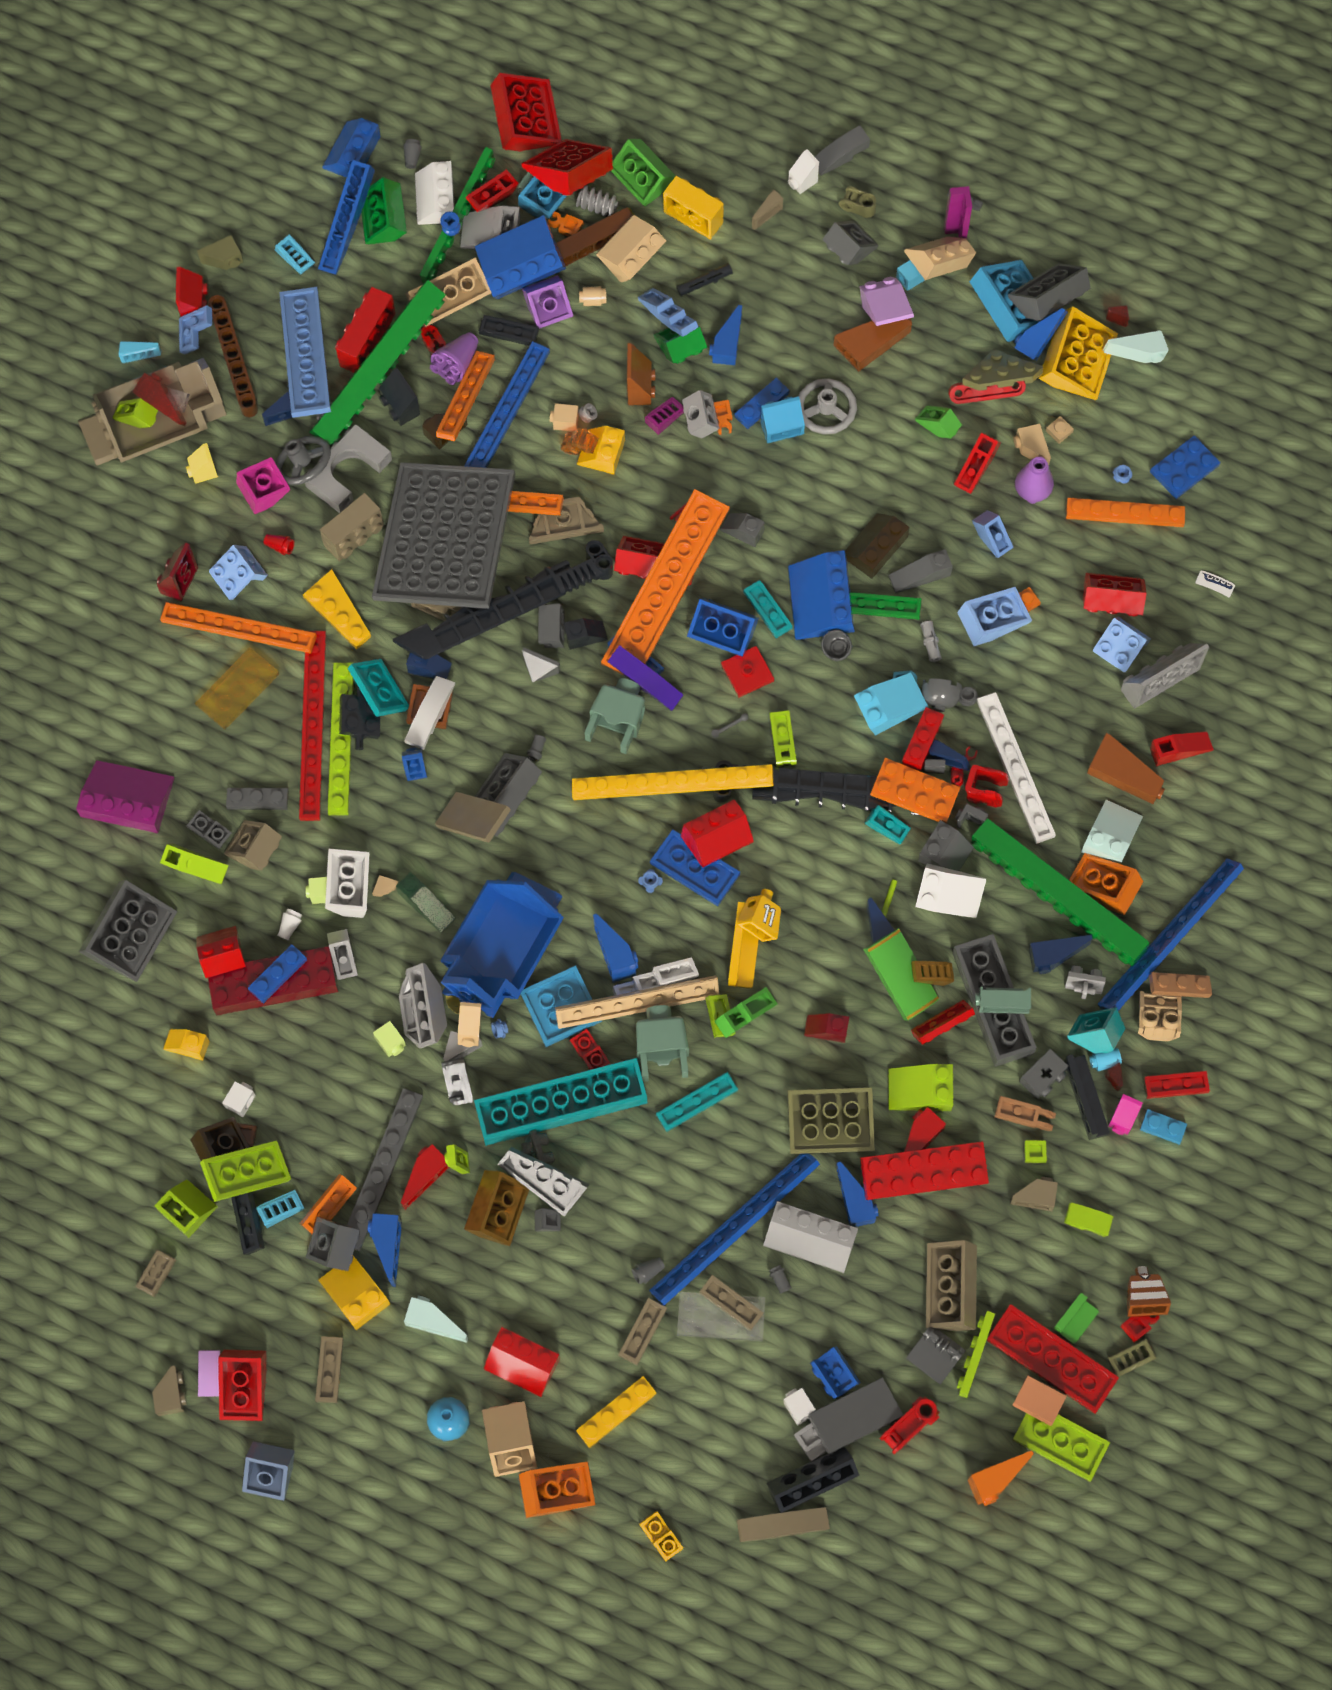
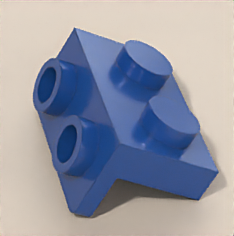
[810,1346,861,1399]

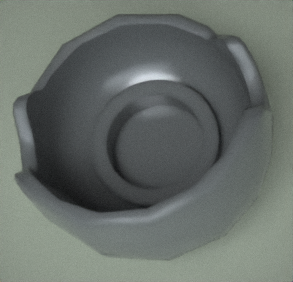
[821,630,853,661]

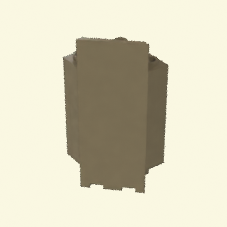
[78,358,227,466]

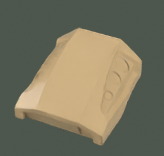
[1138,991,1182,1041]

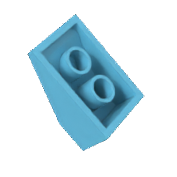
[854,673,929,735]

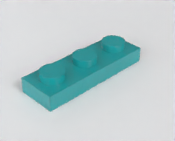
[743,580,793,638]

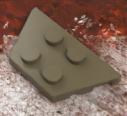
[529,497,604,545]

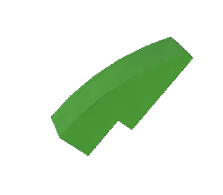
[714,987,778,1038]

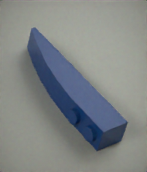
[318,160,375,275]

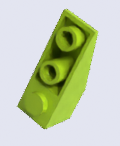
[160,843,229,884]

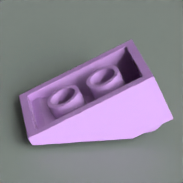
[859,277,914,326]

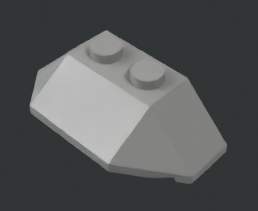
[399,963,447,1048]

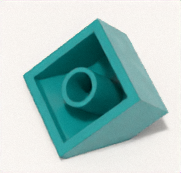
[1067,1007,1126,1054]

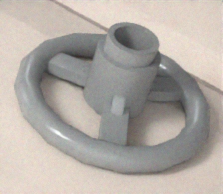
[798,378,857,434]

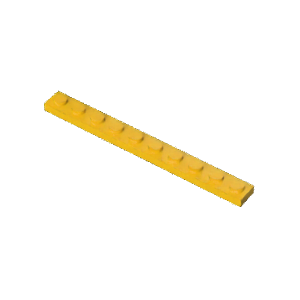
[572,764,774,800]

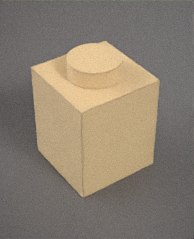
[550,404,579,432]

